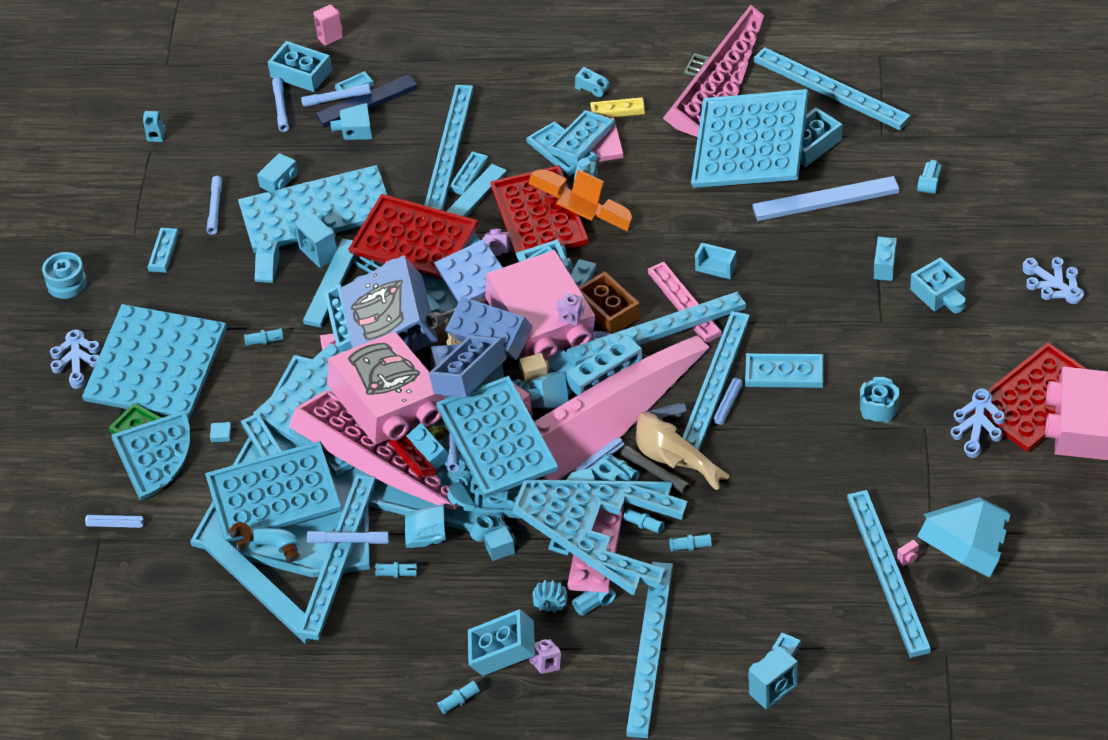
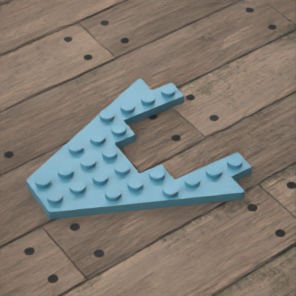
[512,480,687,595]

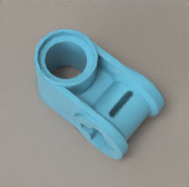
[470,512,511,542]

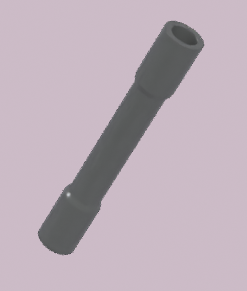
[621,446,690,494]

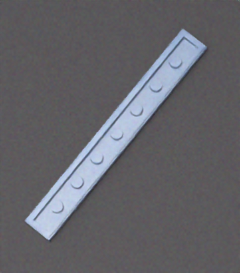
[753,176,899,221]

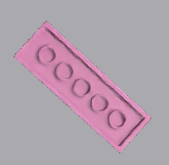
[568,503,624,593]

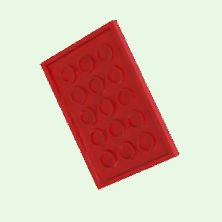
[490,165,588,259]
[348,194,479,280]
[971,342,1086,452]

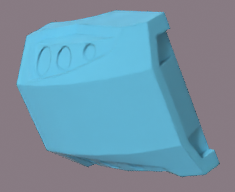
[405,503,446,548]

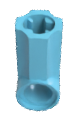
[917,160,942,194]
[572,588,616,615]

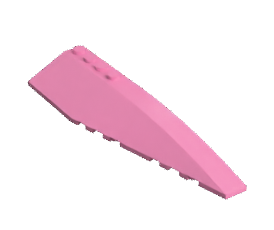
[534,335,709,480]

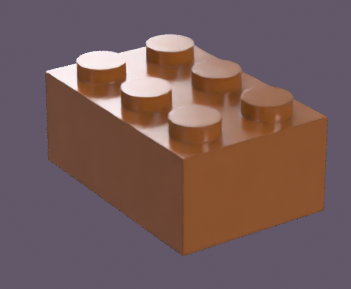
[578,272,640,334]

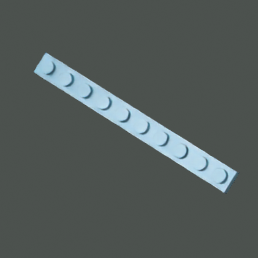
[754,47,910,130]
[424,85,473,211]
[567,292,746,367]
[682,311,750,452]
[298,474,376,640]
[847,490,930,658]
[626,562,673,738]

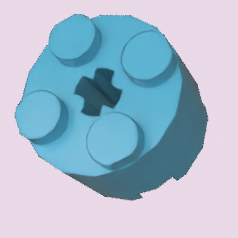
[860,377,899,423]

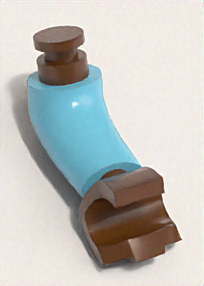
[228,522,300,562]

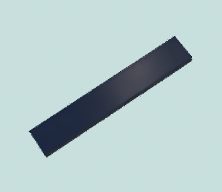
[316,75,417,127]

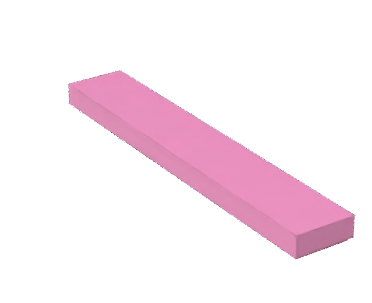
[648,262,722,343]

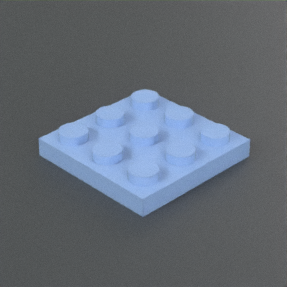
[434,239,502,303]

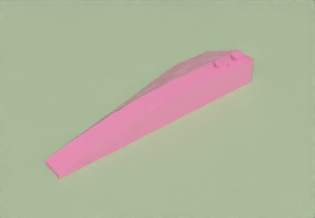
[289,390,460,510]

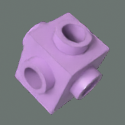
[482,229,511,256]
[556,292,585,325]
[529,639,561,674]

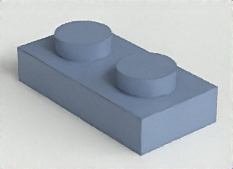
[644,403,687,421]

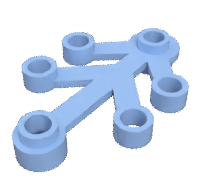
[1023,257,1084,304]
[50,330,100,389]
[951,389,1006,458]

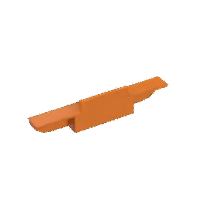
[529,169,632,232]

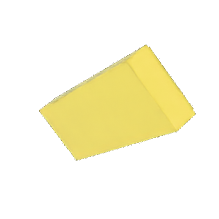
[591,98,645,118]

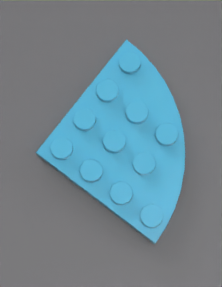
[112,411,190,501]

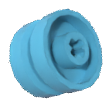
[42,252,87,299]

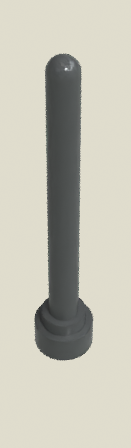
[426,296,488,328]

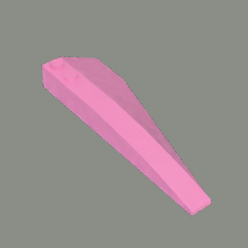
[663,5,764,137]

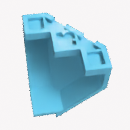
[917,497,1010,577]

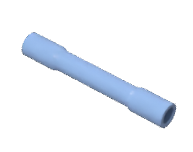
[272,77,289,132]
[301,84,371,107]
[207,176,223,235]
[447,432,459,472]
[307,531,389,544]

